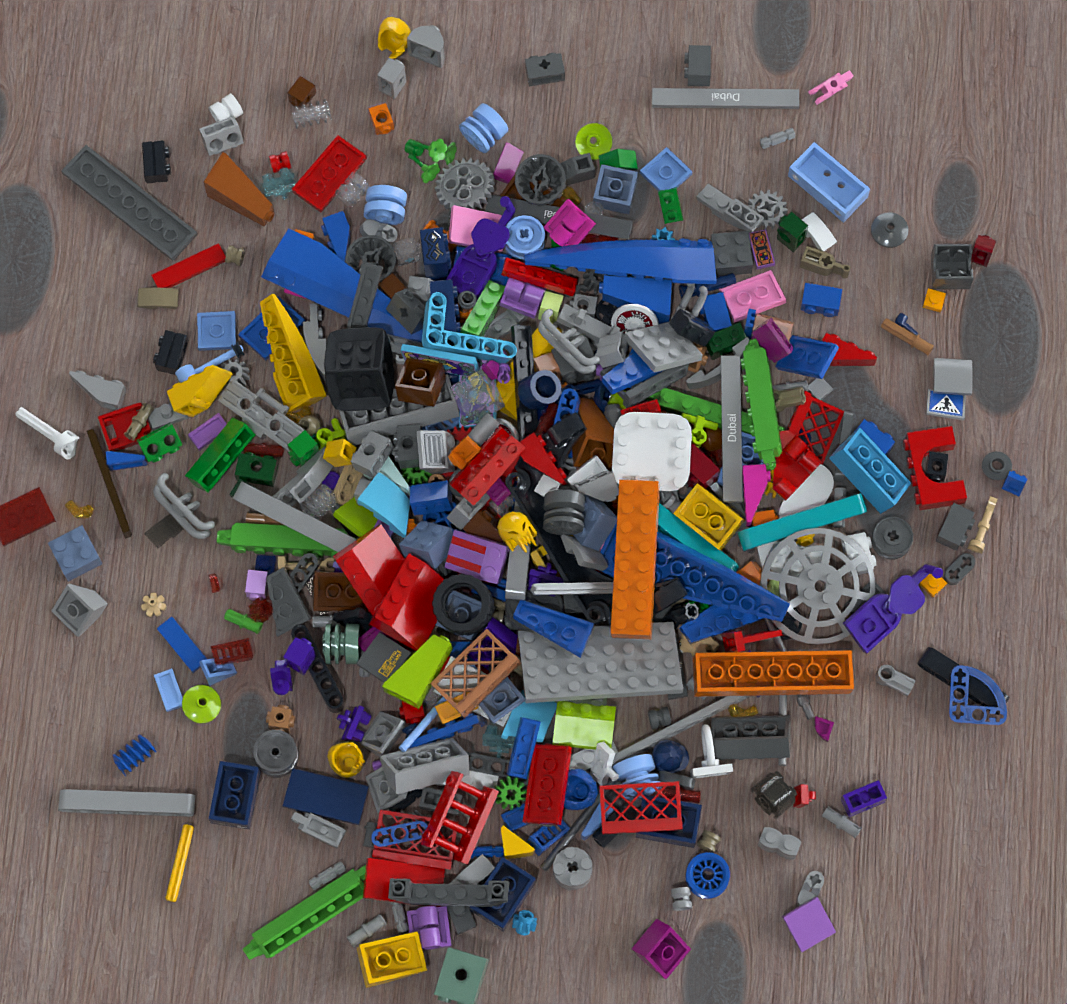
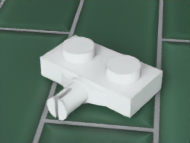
[590,742,619,786]

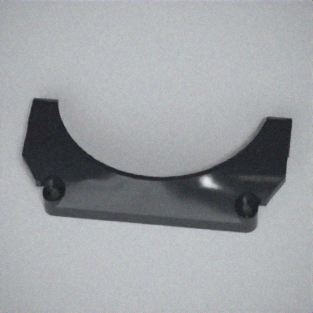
[505,413,688,625]

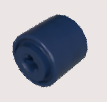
[518,370,561,410]

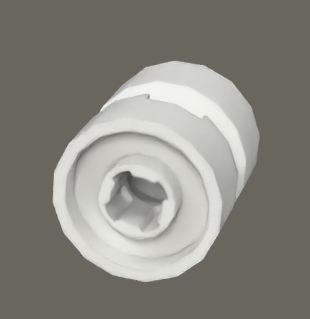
[209,93,243,122]

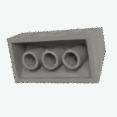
[380,737,469,794]

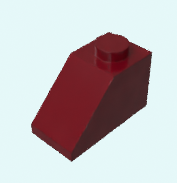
[971,235,996,267]

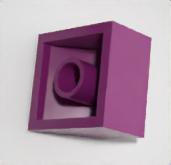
[752,317,793,363]
[632,919,691,980]

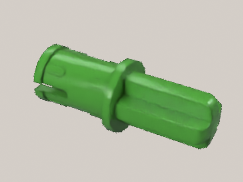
[224,609,263,634]

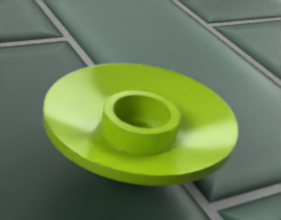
[575,123,612,160]
[182,685,221,724]

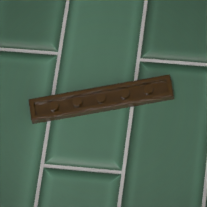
[86,429,132,539]

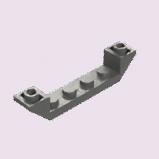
[388,878,509,907]

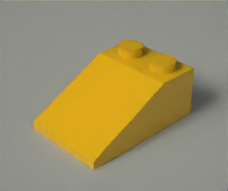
[673,483,745,550]
[356,931,427,988]

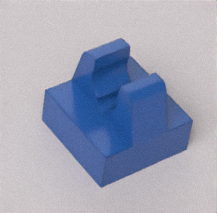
[1002,471,1027,496]

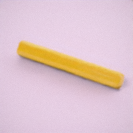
[166,824,194,902]

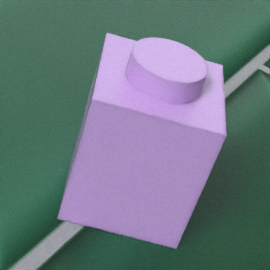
[245,570,268,601]

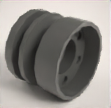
[543,490,585,535]

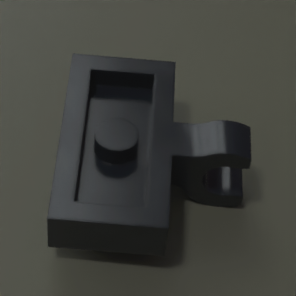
[333,608,373,632]

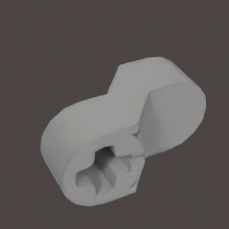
[359,219,397,244]
[797,871,824,906]

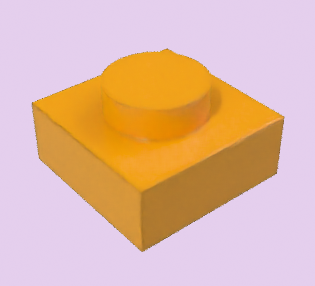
[922,288,946,313]
[919,574,947,598]

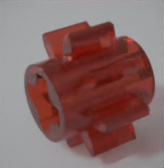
[248,598,273,623]

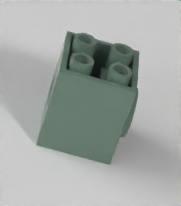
[434,947,489,1004]

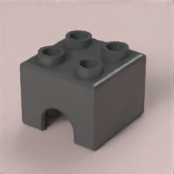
[931,244,973,289]
[551,337,597,385]

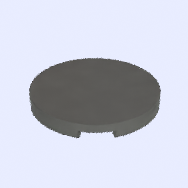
[505,581,563,631]

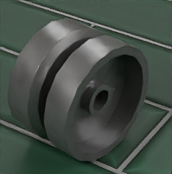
[253,730,298,778]

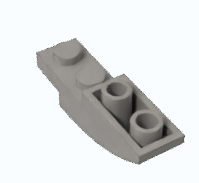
[696,183,764,232]
[303,303,327,380]
[272,446,333,507]

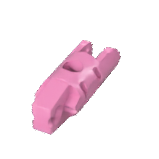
[808,70,853,105]

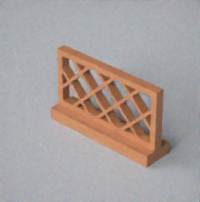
[430,629,521,719]

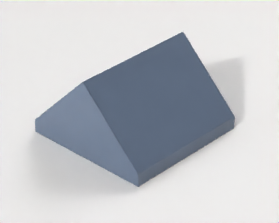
[479,677,525,724]

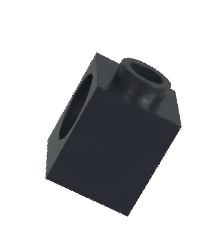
[925,451,948,483]

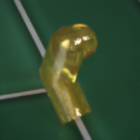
[562,187,582,206]
[285,406,311,423]
[65,500,93,519]
[728,704,758,717]

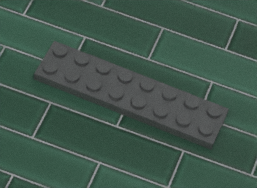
[61,145,198,261]

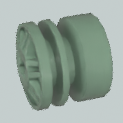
[323,624,361,664]

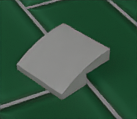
[933,358,972,396]
[561,534,608,571]

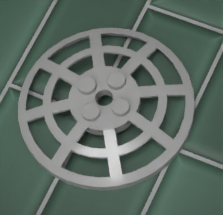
[760,528,875,645]

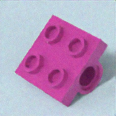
[543,199,596,247]

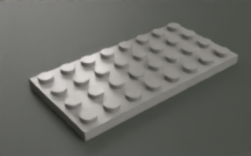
[518,622,683,703]

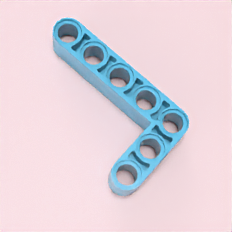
[422,292,517,363]

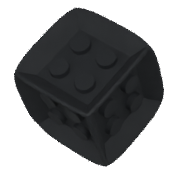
[324,327,394,411]

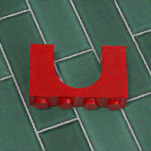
[903,426,967,510]

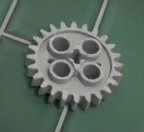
[435,158,495,210]

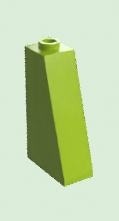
[382,634,453,709]

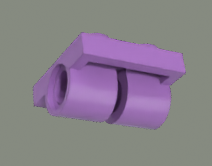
[499,278,547,319]
[407,906,452,951]

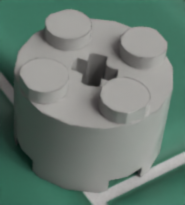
[553,847,592,890]

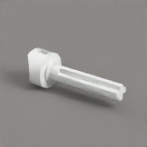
[16,407,80,460]

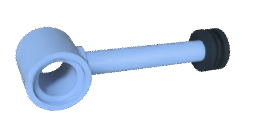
[175,342,245,382]

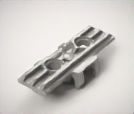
[218,378,305,451]

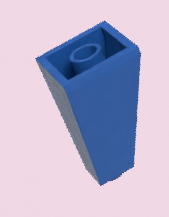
[599,275,672,324]

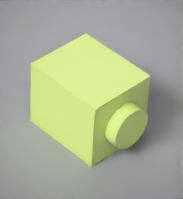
[538,291,564,323]

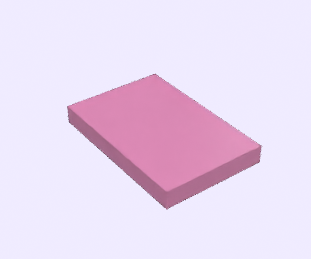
[448,205,503,253]
[719,270,786,323]

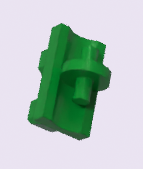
[658,187,683,224]

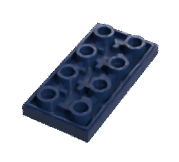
[282,768,369,825]

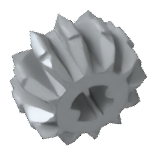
[221,358,250,388]

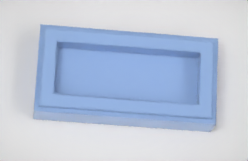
[154,669,183,712]

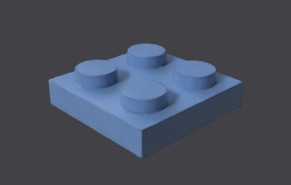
[640,147,692,191]
[197,311,236,351]

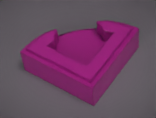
[481,360,500,380]
[814,716,834,742]

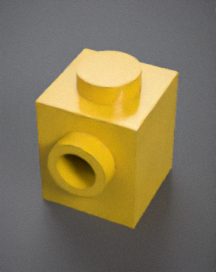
[323,439,356,467]

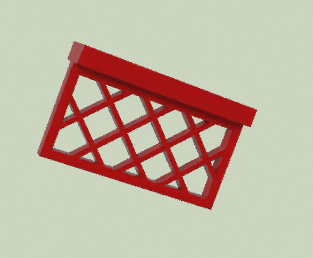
[786,391,844,465]
[721,630,782,652]
[599,781,683,835]
[372,809,459,870]

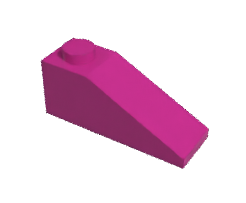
[742,464,771,527]

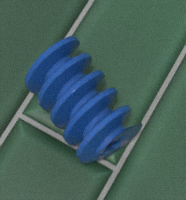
[112,734,157,776]

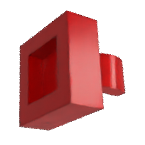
[793,784,816,808]

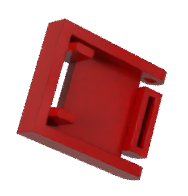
[98,403,151,452]

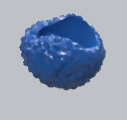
[564,769,598,810]

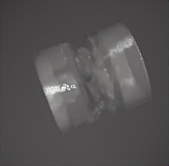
[335,172,370,208]

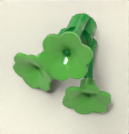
[404,139,457,183]

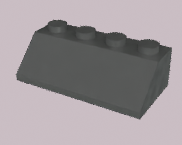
[711,715,791,760]

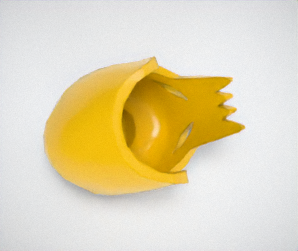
[378,17,411,59]
[497,511,537,553]
[327,742,366,778]

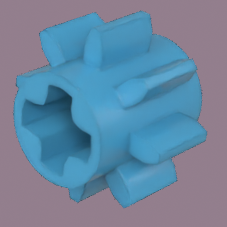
[651,227,675,240]
[512,910,537,935]

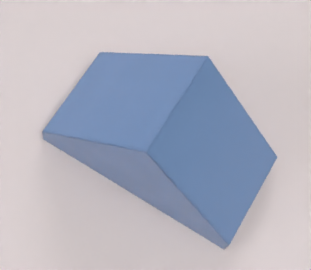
[199,656,237,686]

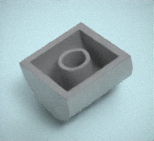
[407,25,445,68]

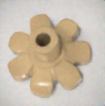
[141,593,166,617]

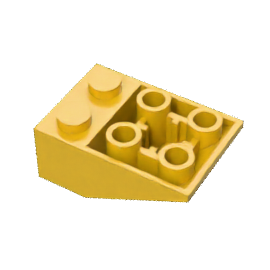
[167,365,233,417]

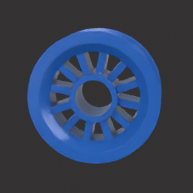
[686,852,730,899]

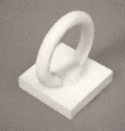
[690,724,733,779]

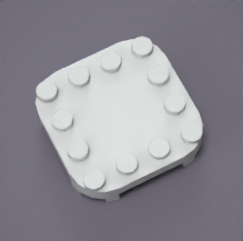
[612,412,692,492]

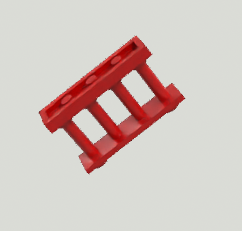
[449,426,525,506]
[420,771,499,865]

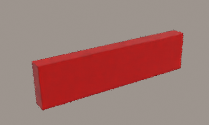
[151,243,226,288]
[501,257,577,297]

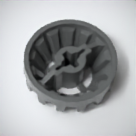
[515,154,566,206]
[345,235,396,283]

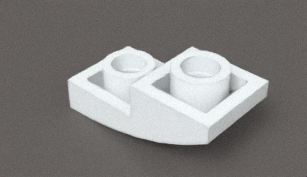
[801,212,837,251]

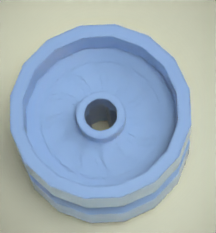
[364,185,407,225]
[504,215,545,262]

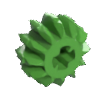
[401,467,433,485]
[494,776,527,810]

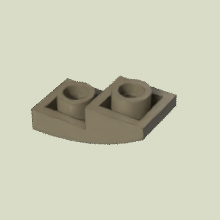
[137,288,178,309]

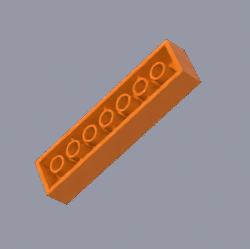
[611,480,660,640]
[692,650,854,697]

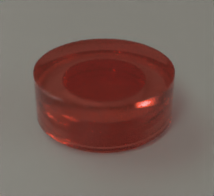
[208,573,220,593]

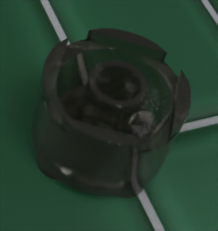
[751,771,797,819]

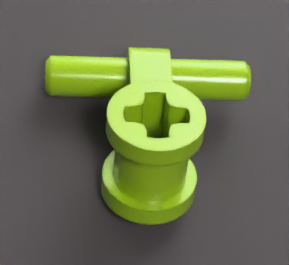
[681,413,718,448]
[314,418,347,451]

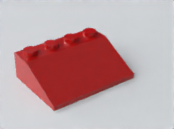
[332,524,404,616]
[369,554,444,651]

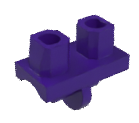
[527,562,564,597]
[270,660,293,695]
[336,705,372,742]

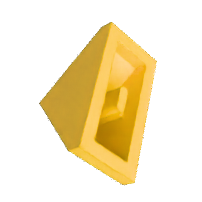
[501,826,535,859]

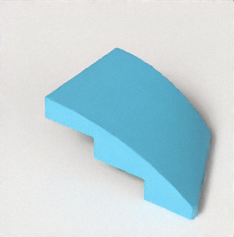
[357,472,410,538]
[501,690,557,742]

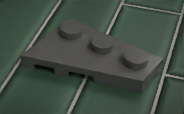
[266,567,312,637]

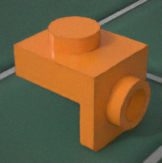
[448,435,481,470]

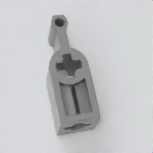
[449,854,495,885]

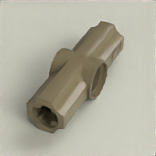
[746,387,806,412]

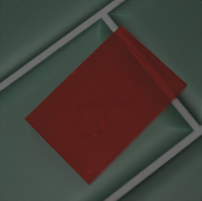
[0,487,56,546]

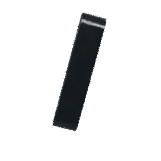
[291,624,344,713]
[917,647,1009,715]

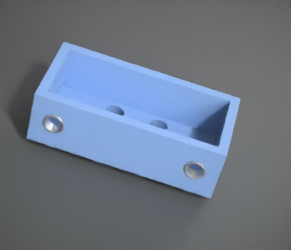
[788,142,870,223]

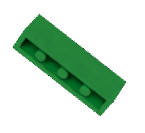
[185,418,256,493]

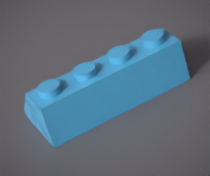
[829,428,911,514]

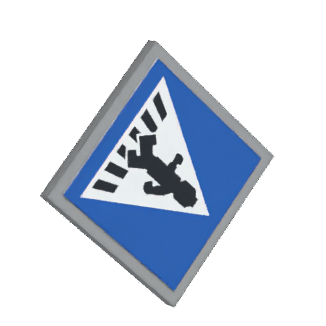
[926,389,966,420]

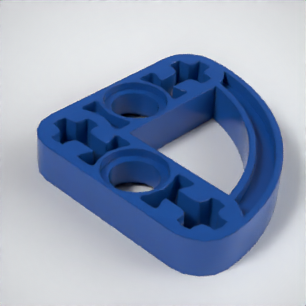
[949,665,1007,725]

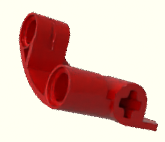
[773,430,823,501]

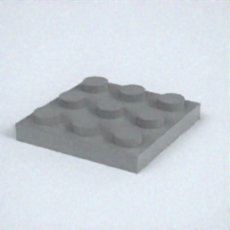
[624,322,703,372]

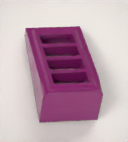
[486,477,511,506]

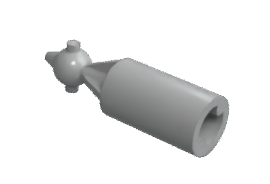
[468,413,500,447]

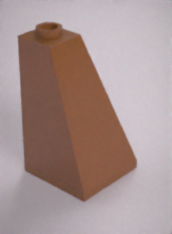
[204,152,275,227]
[569,398,614,471]

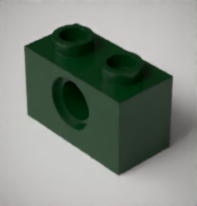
[777,212,809,253]
[705,323,747,360]
[234,452,278,487]

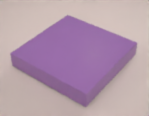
[782,897,836,952]

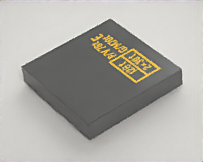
[356,632,412,682]

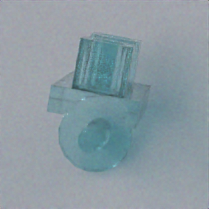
[262,167,296,200]
[482,725,515,758]

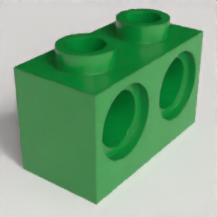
[136,422,183,463]
[287,430,319,467]

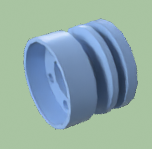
[459,103,508,153]
[612,754,662,800]

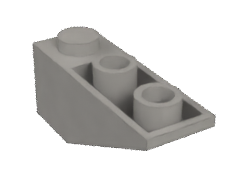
[69,370,126,410]

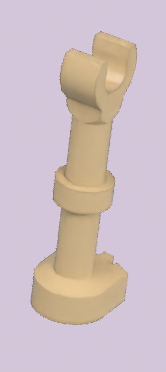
[967,496,997,554]
[278,556,334,572]

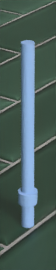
[399,665,477,752]

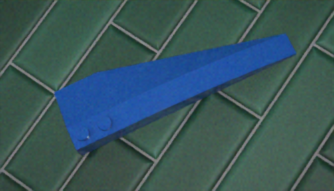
[261,228,435,343]
[524,238,717,284]
[599,516,790,622]

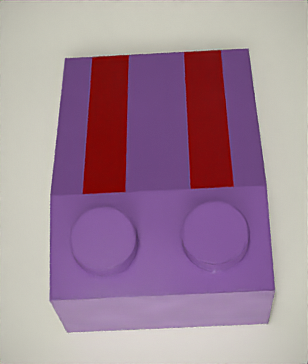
[444,530,510,584]

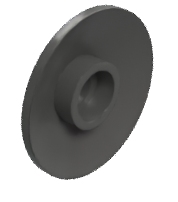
[871,212,909,248]

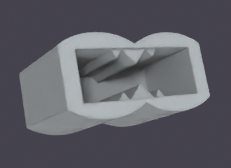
[595,331,628,368]
[758,827,801,860]

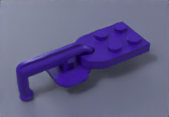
[446,196,516,302]
[843,564,943,654]

